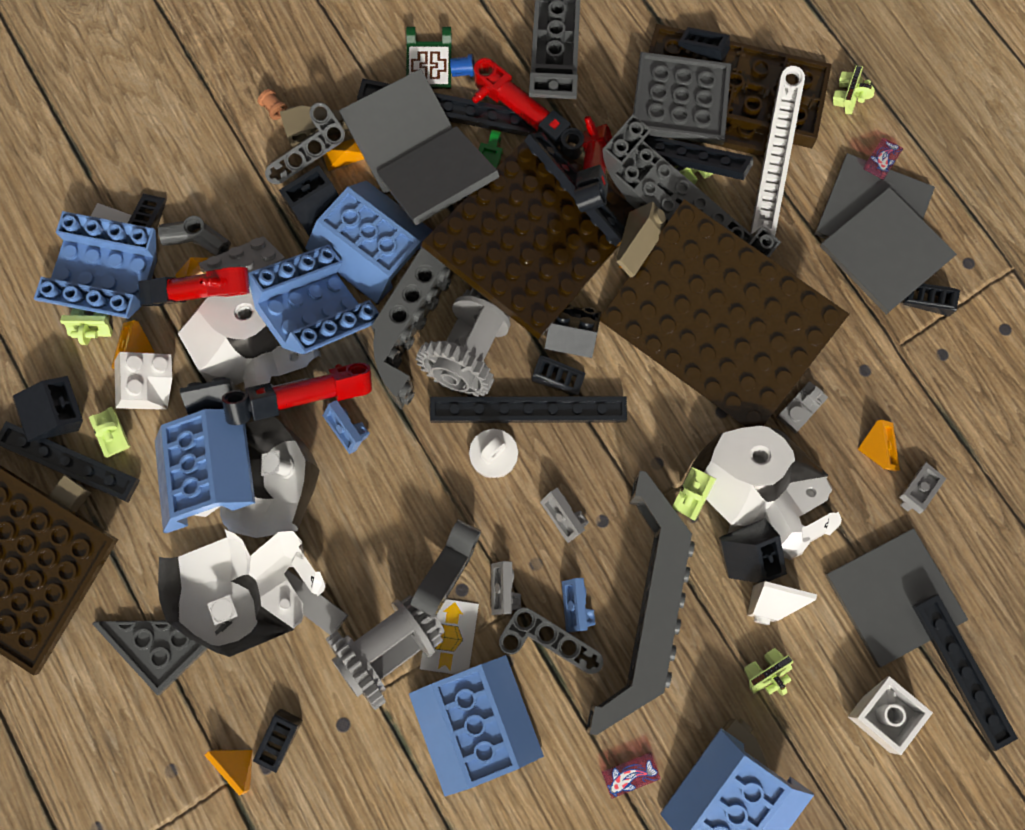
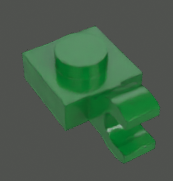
[479,130,503,168]

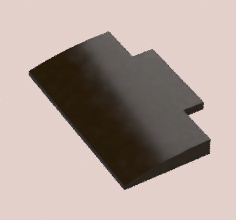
[648,24,832,157]

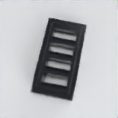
[678,27,730,62]
[128,193,167,230]
[902,283,960,317]
[532,355,586,396]
[253,709,303,773]

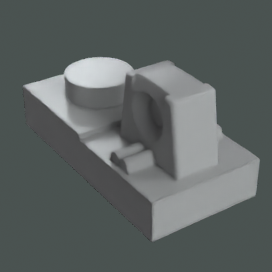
[776,381,828,433]
[899,462,946,514]
[540,488,589,543]
[491,561,521,615]

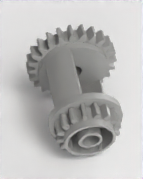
[415,288,511,397]
[326,595,445,710]

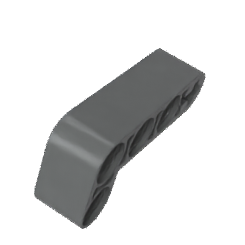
[265,102,345,184]
[410,519,482,618]
[499,608,604,674]

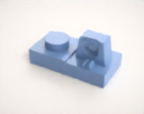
[322,400,370,454]
[561,578,596,633]

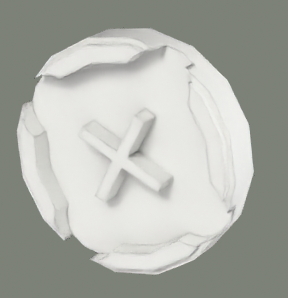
[469,429,518,478]

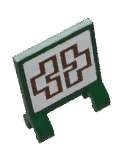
[406,27,452,89]

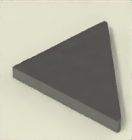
[93,620,233,695]

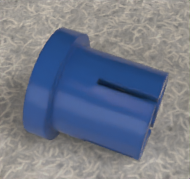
[450,53,475,77]

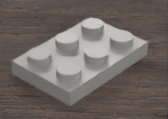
[199,236,285,274]

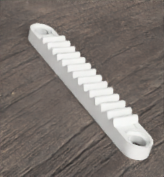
[750,66,805,236]

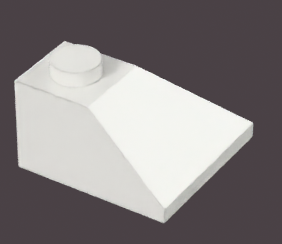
[747,581,817,625]

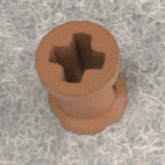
[257,89,288,120]

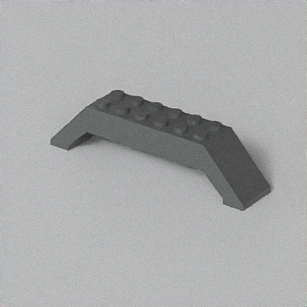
[529,0,580,99]
[586,471,695,735]

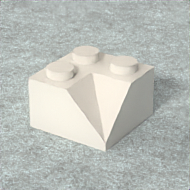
[114,352,172,410]
[848,676,933,755]

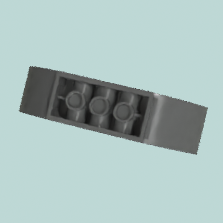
[603,114,781,257]
[371,247,454,410]

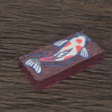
[863,138,903,180]
[601,752,661,799]

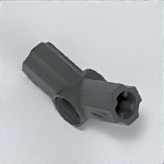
[158,216,231,256]

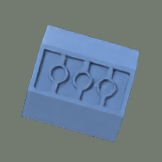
[305,180,433,305]
[34,211,157,319]
[249,244,379,355]
[155,409,255,533]
[409,655,544,797]
[660,728,814,830]

